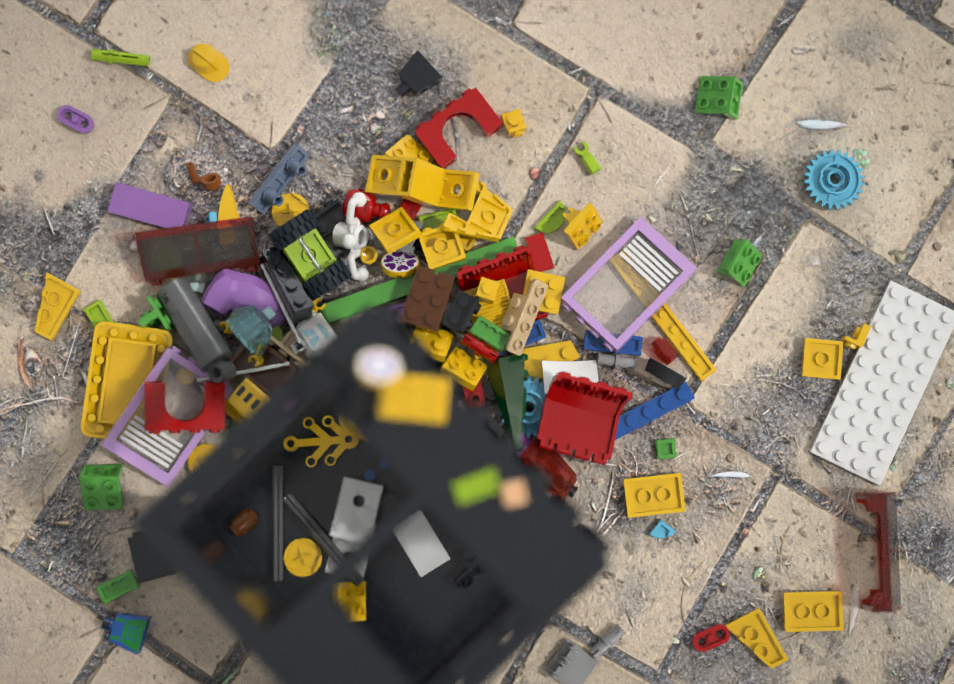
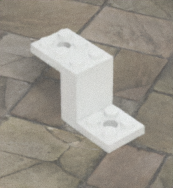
[325,477,383,578]

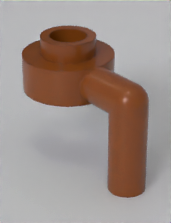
[186,162,222,191]

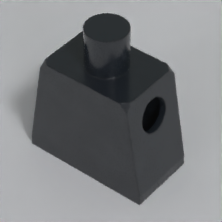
[395,51,442,97]

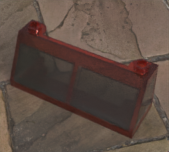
[135,217,261,286]
[856,492,901,613]

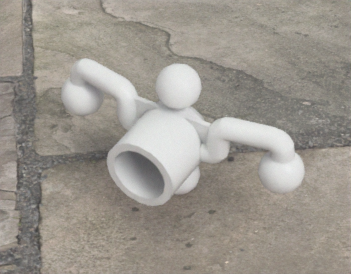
[333,192,376,282]

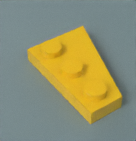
[34,272,81,341]
[512,340,580,381]
[725,607,788,669]

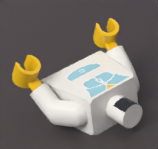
[291,298,335,358]

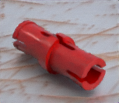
[461,333,499,364]

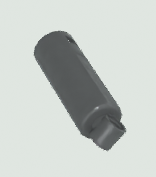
[157,278,236,383]

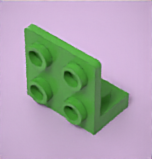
[695,76,743,120]
[79,464,123,510]

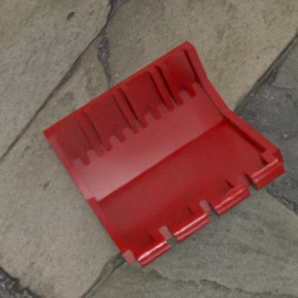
[456,245,548,321]
[536,371,632,466]

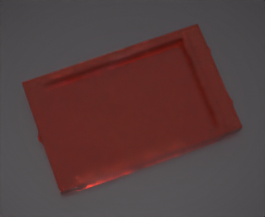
[520,436,577,497]

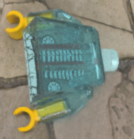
[220,305,276,367]

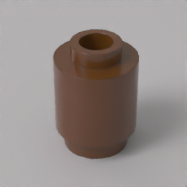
[229,508,259,537]

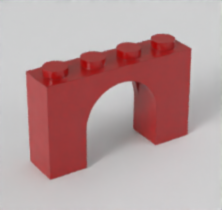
[414,87,503,169]
[144,381,225,434]

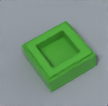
[655,438,677,459]

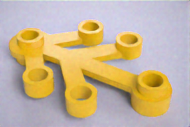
[283,416,359,467]

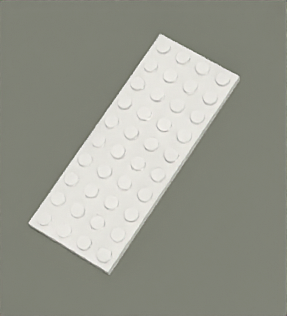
[809,281,954,486]

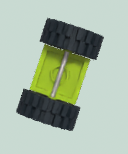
[268,208,352,301]

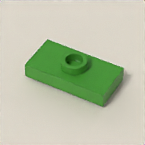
[469,315,511,352]
[96,569,141,605]

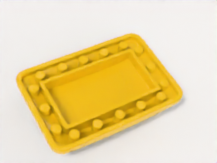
[81,321,173,445]

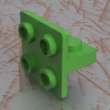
[717,238,762,287]
[138,295,177,333]

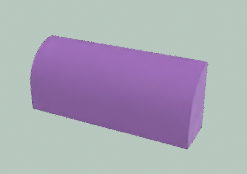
[108,182,193,232]

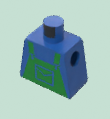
[101,613,152,654]

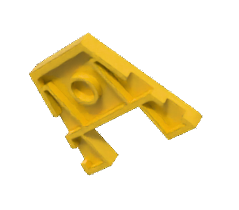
[441,181,513,242]

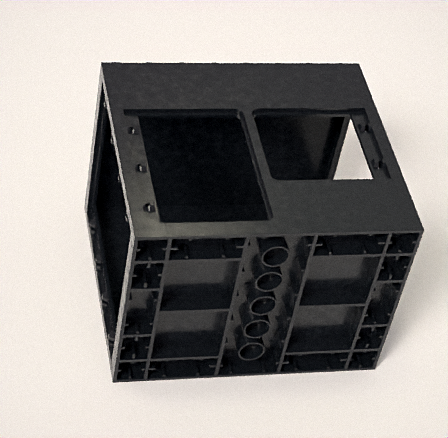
[131,303,614,684]

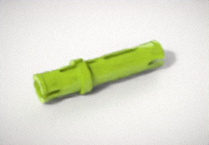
[91,48,150,67]

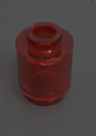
[650,337,678,365]

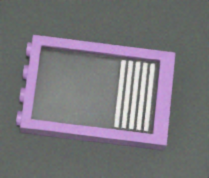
[561,217,697,353]
[101,346,234,487]

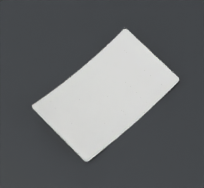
[542,360,599,394]
[395,510,450,577]

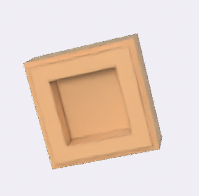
[499,480,527,507]

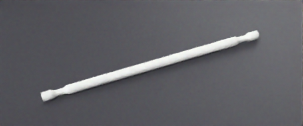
[260,264,302,344]
[197,362,290,382]

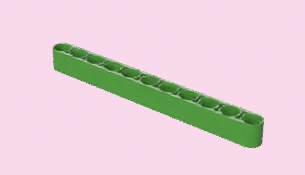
[319,237,518,325]

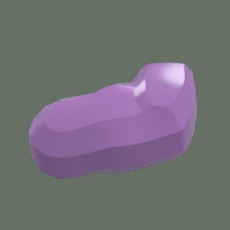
[201,269,287,329]

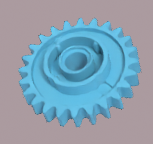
[803,149,865,211]
[498,376,546,438]

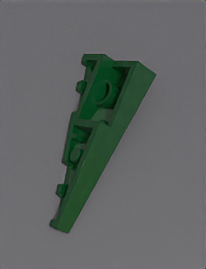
[486,353,528,450]

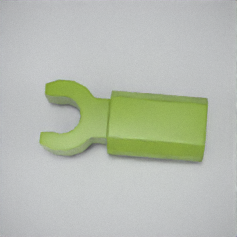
[574,141,602,175]

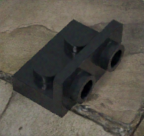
[311,199,346,240]
[442,290,481,335]
[335,377,378,428]

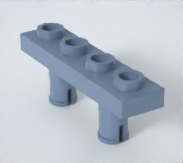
[248,143,310,215]

